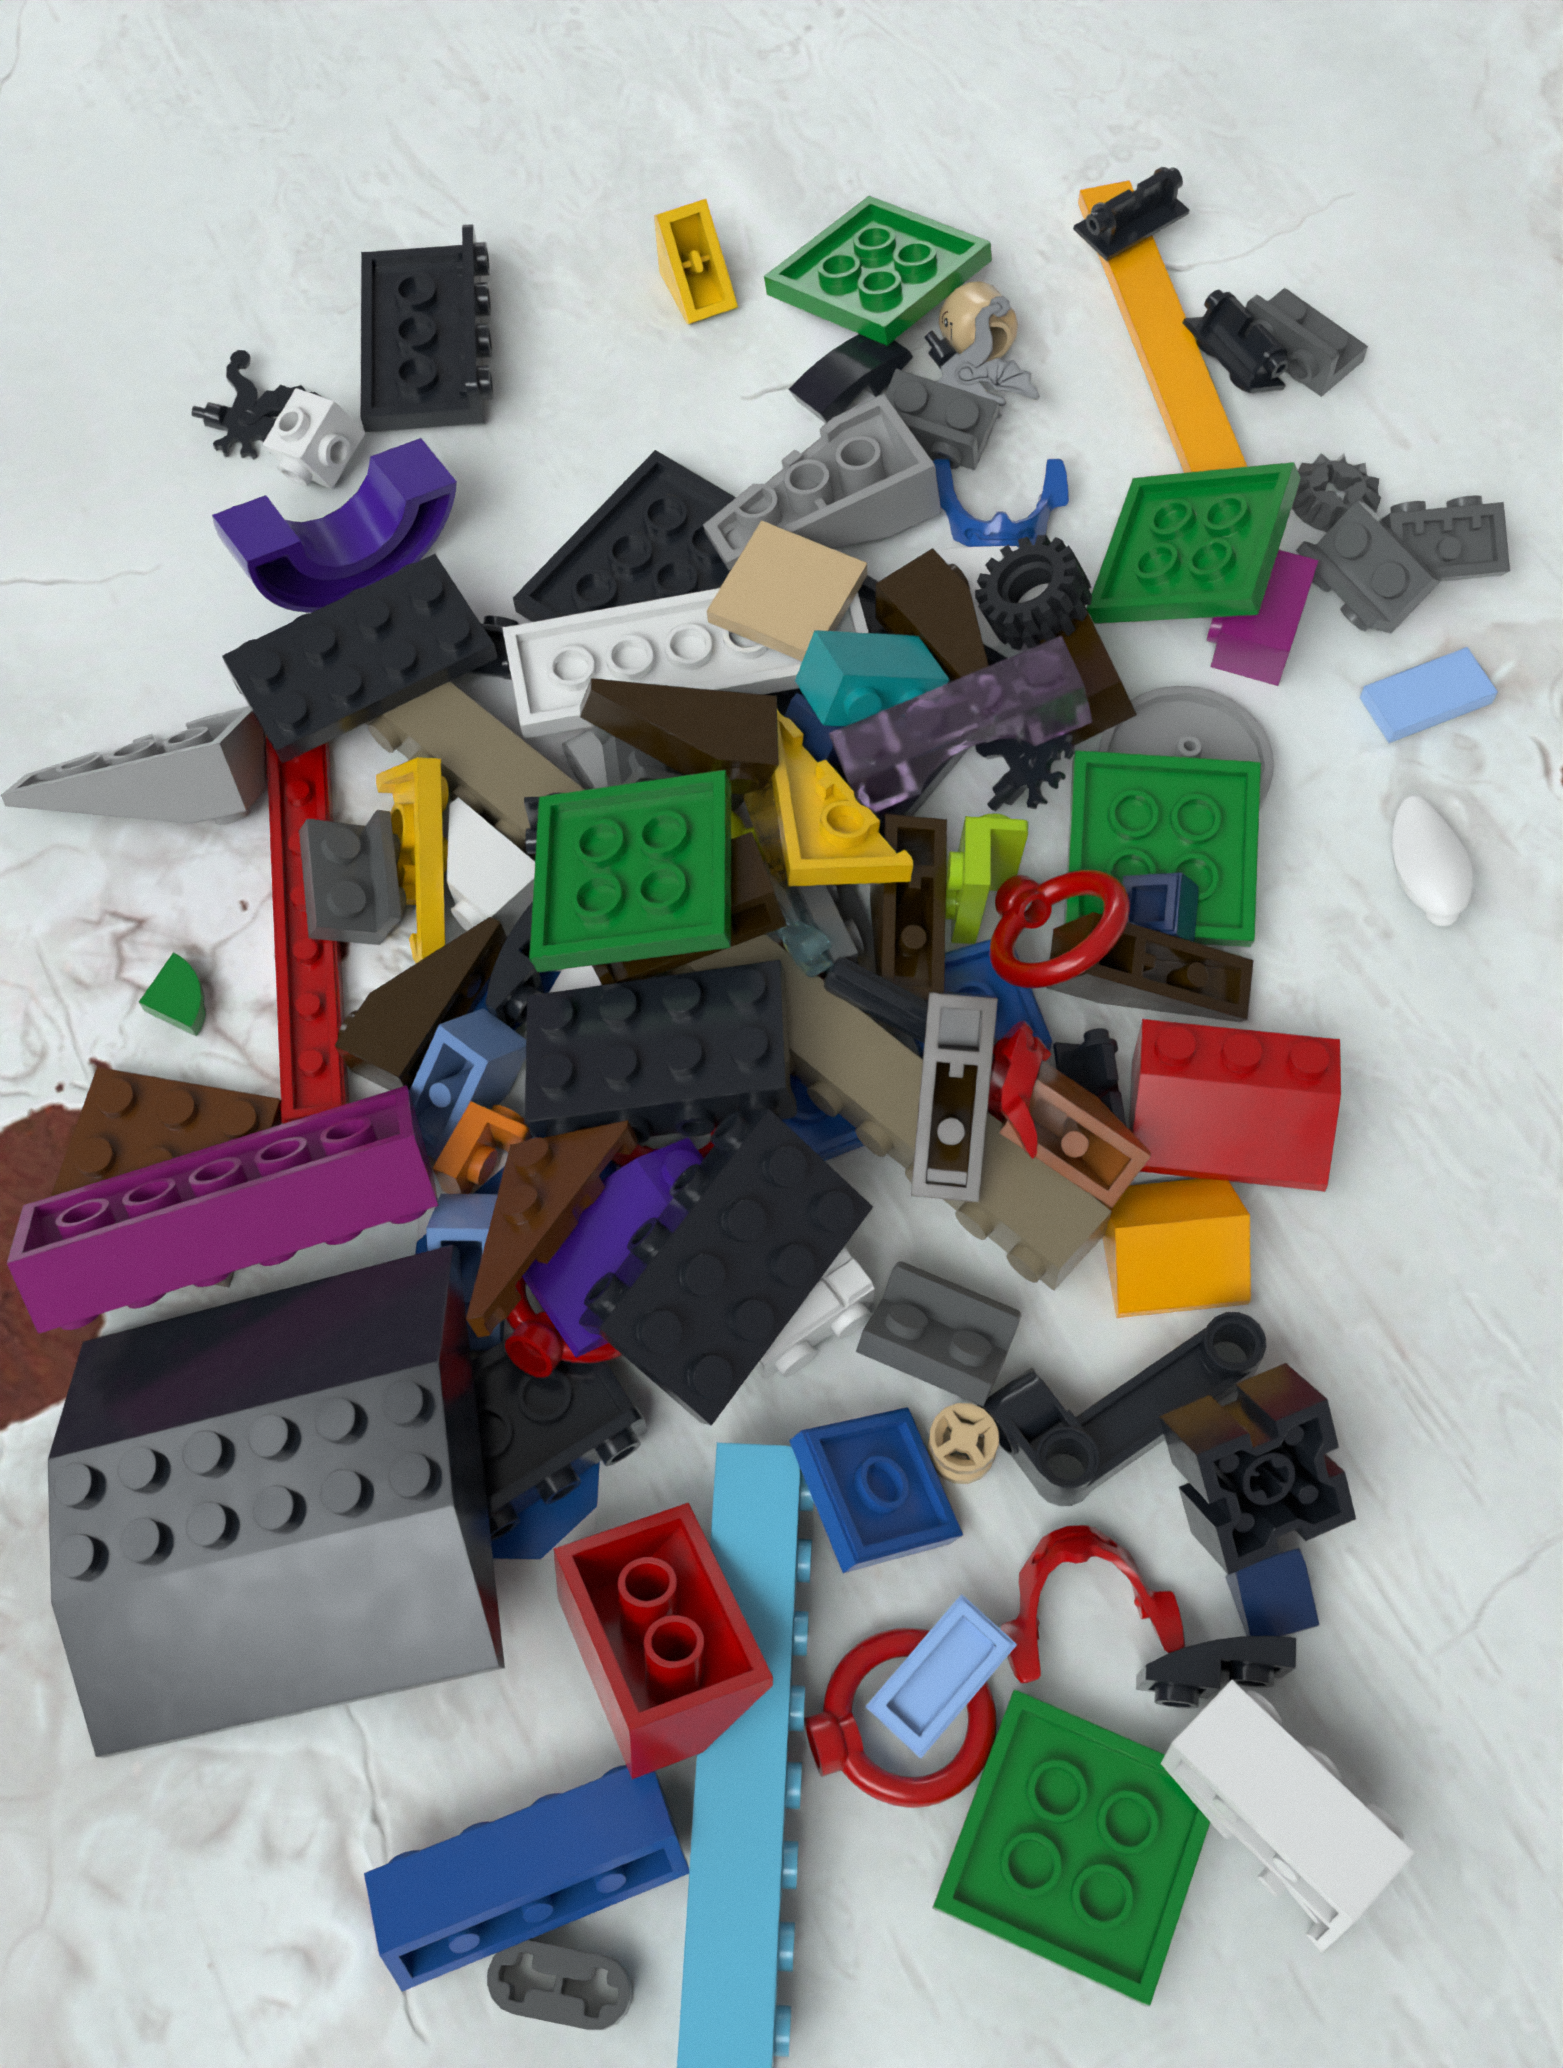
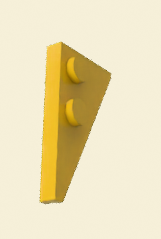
[771,709,913,887]
[376,757,448,963]

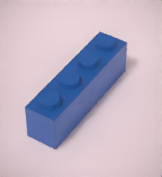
[364,1765,689,1992]

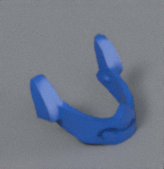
[932,459,1069,548]

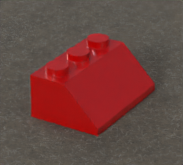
[1129,1019,1341,1192]
[553,1502,773,1779]

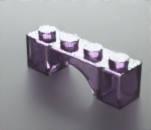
[829,636,1092,813]

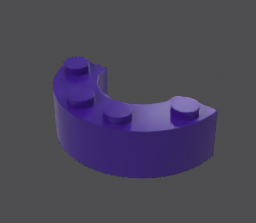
[212,438,457,613]

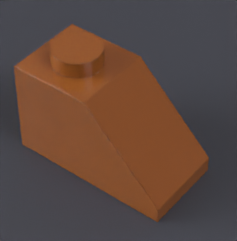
[999,1060,1151,1209]

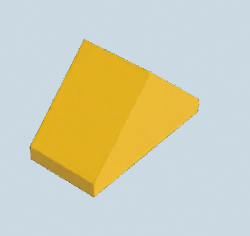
[654,199,738,324]

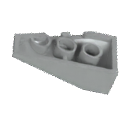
[703,394,941,570]
[1,706,266,825]

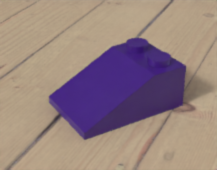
[522,1137,704,1358]

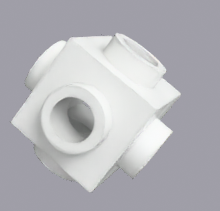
[262,388,365,489]

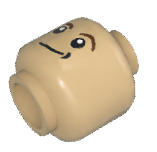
[938,281,1018,362]

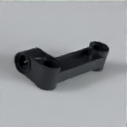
[977,1312,1267,1506]

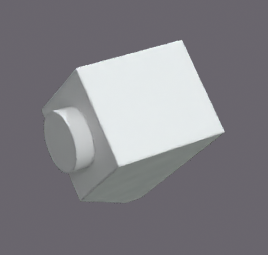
[447,797,535,937]

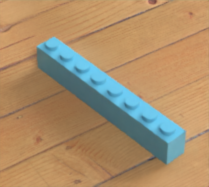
[677,1442,814,2068]

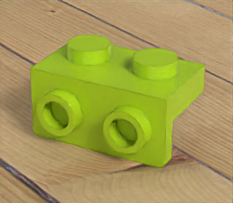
[945,813,1028,944]

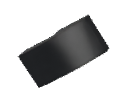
[788,334,913,423]
[486,901,544,1028]
[1136,1636,1296,1709]

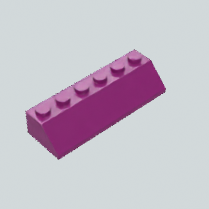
[7,1085,439,1334]

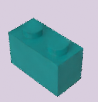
[795,630,949,729]

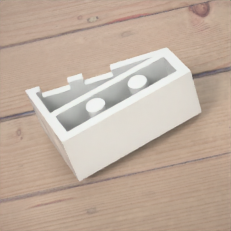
[1161,1680,1415,1953]

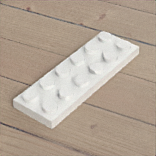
[502,588,869,739]

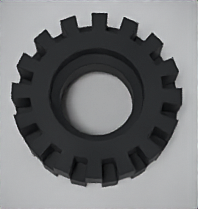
[975,535,1092,651]

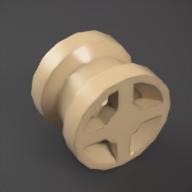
[927,1403,999,1484]

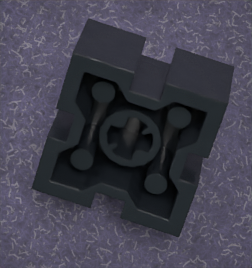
[1159,1363,1356,1575]

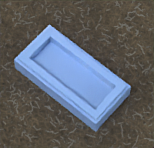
[1360,647,1498,743]
[865,1594,1017,1759]

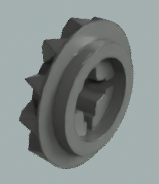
[1292,454,1381,532]

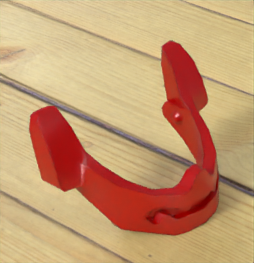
[987,1020,1052,1159]
[1001,1525,1185,1683]

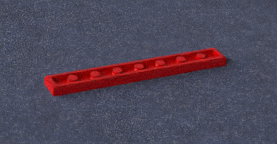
[266,737,349,1124]

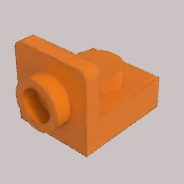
[432,1101,532,1194]

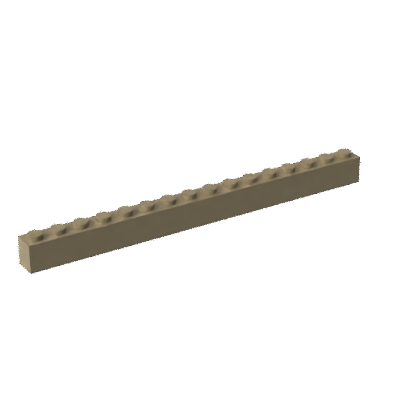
[365,682,1112,1291]

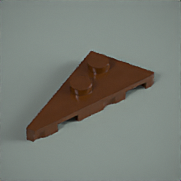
[466,1120,638,1338]

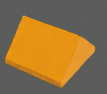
[1098,1178,1251,1318]

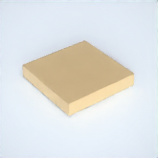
[707,520,867,661]

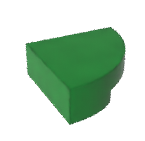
[139,952,206,1037]

